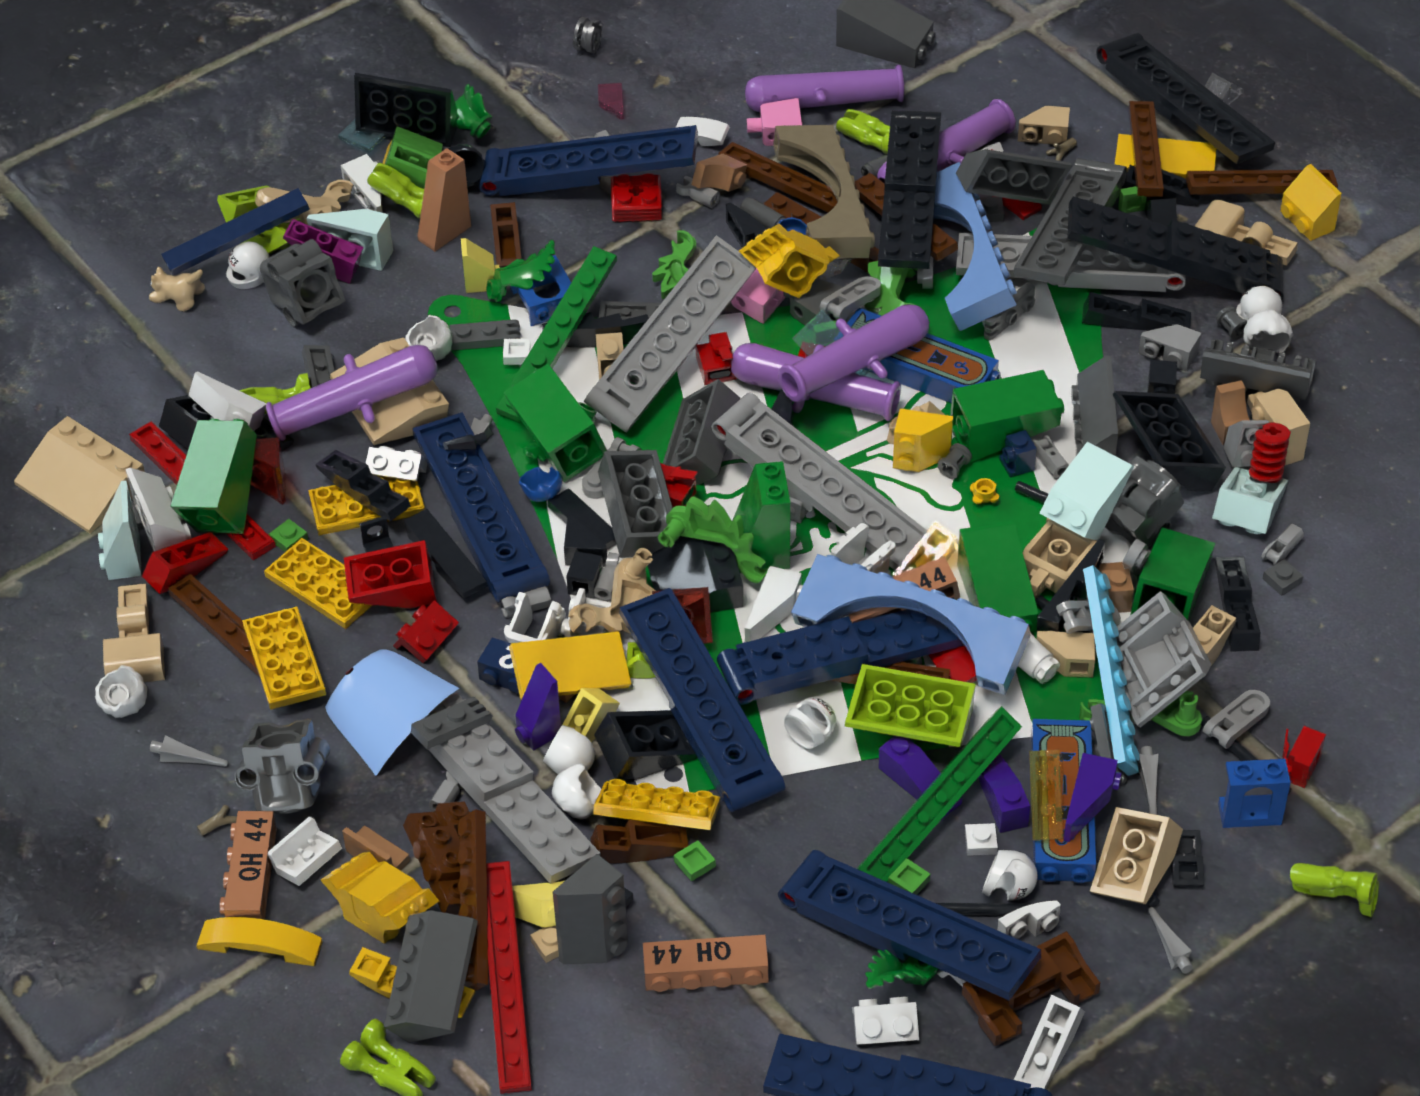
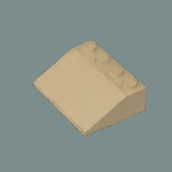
[330,338,449,445]
[14,416,145,533]

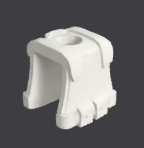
[831,523,895,575]
[504,592,567,643]

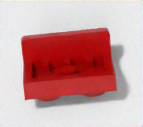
[393,600,459,663]

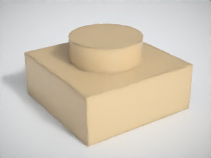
[530,926,559,963]

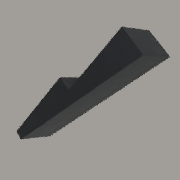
[1082,292,1191,331]
[404,509,488,598]
[1036,539,1105,633]
[1215,557,1261,652]

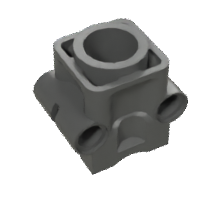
[260,239,346,327]
[1105,456,1184,548]
[234,719,330,814]

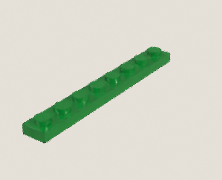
[496,246,617,423]
[856,706,1022,882]

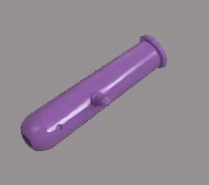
[745,65,904,112]
[877,99,1016,184]
[778,304,930,403]
[731,343,901,421]
[266,345,438,441]

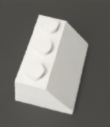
[125,468,191,551]

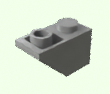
[1138,324,1201,371]
[1223,420,1269,467]

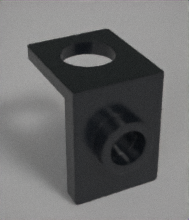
[359,516,394,553]

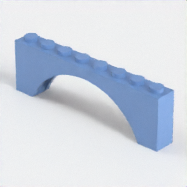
[933,162,1017,331]
[791,554,1031,695]

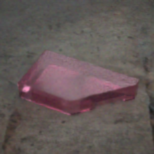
[598,83,624,119]

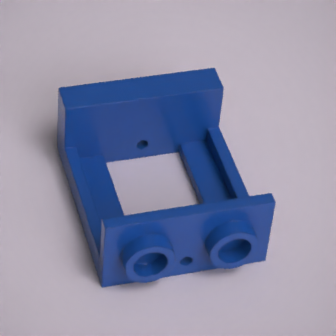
[510,255,571,326]
[1218,759,1291,828]

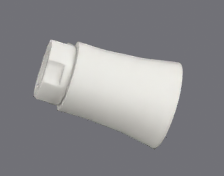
[1018,633,1060,684]

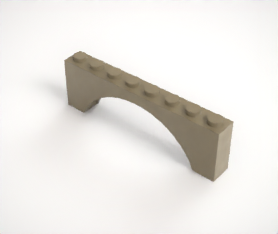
[773,125,875,259]

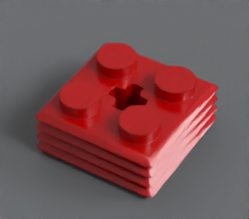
[611,173,662,222]

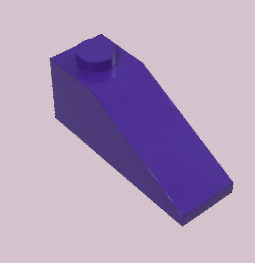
[515,663,561,751]
[878,736,962,820]
[1064,753,1122,842]
[978,755,1030,833]

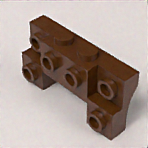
[403,801,470,915]
[962,931,1101,1047]

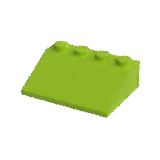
[845,664,976,747]

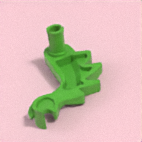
[652,230,696,299]
[864,261,918,316]
[658,496,769,583]

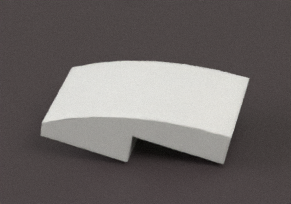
[676,117,730,146]
[997,901,1061,939]

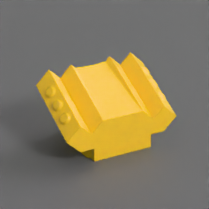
[738,224,840,298]
[320,852,439,944]

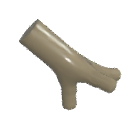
[1046,138,1077,161]
[197,805,237,836]

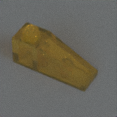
[892,521,959,577]
[1029,750,1064,841]

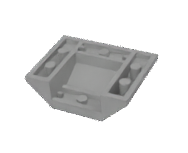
[1116,591,1212,728]

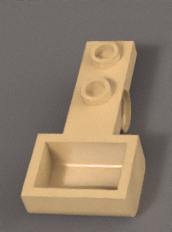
[1195,200,1298,265]
[103,584,165,682]

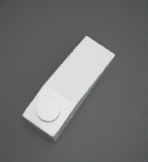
[341,154,383,213]
[188,371,266,431]
[745,566,803,642]
[1014,995,1085,1089]

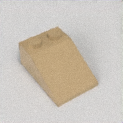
[1090,807,1183,905]

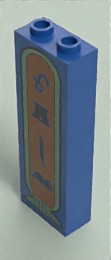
[834,308,1001,403]
[1031,719,1096,883]

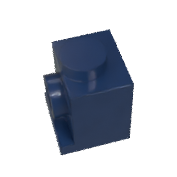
[999,430,1037,478]

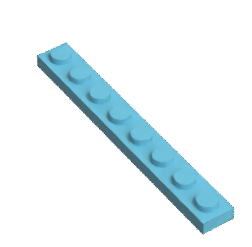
[1083,565,1140,776]

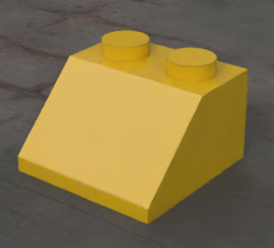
[1280,164,1342,241]
[893,408,953,472]

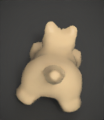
[149,267,205,311]

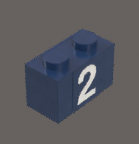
[477,637,519,694]

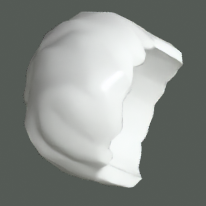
[1243,310,1293,353]
[405,315,453,361]
[95,665,147,718]
[552,763,601,819]

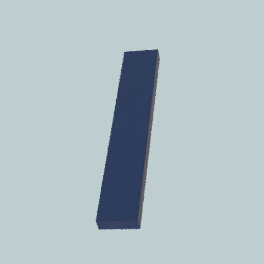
[161,188,310,276]

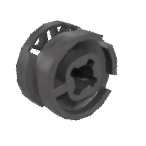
[573,17,603,53]

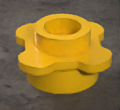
[970,478,999,504]

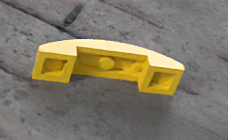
[196,917,322,966]
[349,947,475,1018]

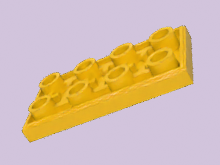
[1115,134,1217,178]
[308,476,425,536]
[264,538,372,629]
[242,607,326,710]
[509,631,631,700]
[593,779,720,830]

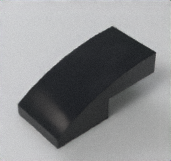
[1171,830,1204,887]

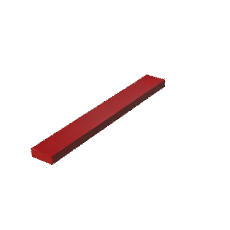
[129,421,276,561]
[486,861,532,1094]

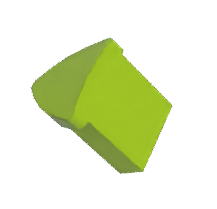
[627,642,655,679]

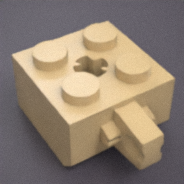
[1247,389,1310,465]
[1023,519,1097,598]

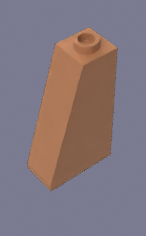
[417,148,471,252]

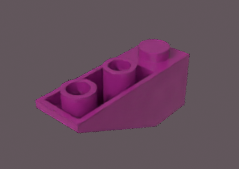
[283,219,363,284]

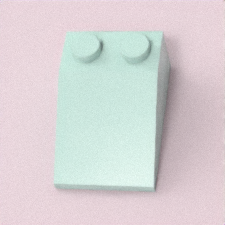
[307,209,393,271]
[1040,442,1134,540]
[1212,467,1288,534]
[98,481,142,580]

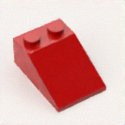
[344,540,437,608]

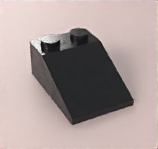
[594,710,698,779]

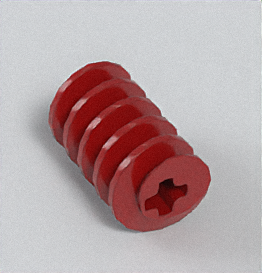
[1249,422,1291,483]

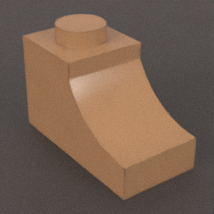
[691,154,747,192]
[1211,380,1250,445]
[1099,562,1134,612]

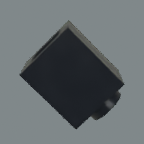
[1147,359,1177,394]
[566,551,603,599]

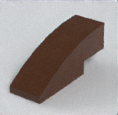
[490,202,521,268]
[590,820,688,863]

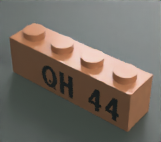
[846,557,960,623]
[220,811,277,920]
[643,935,768,992]

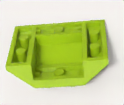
[217,185,301,254]

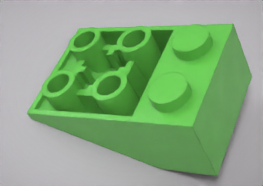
[385,126,443,189]

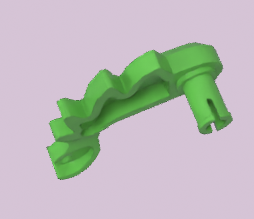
[1079,691,1202,736]

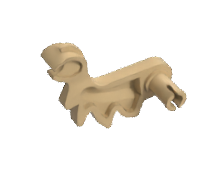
[255,180,353,225]
[568,548,658,634]

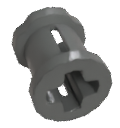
[1216,305,1248,340]
[938,443,972,479]

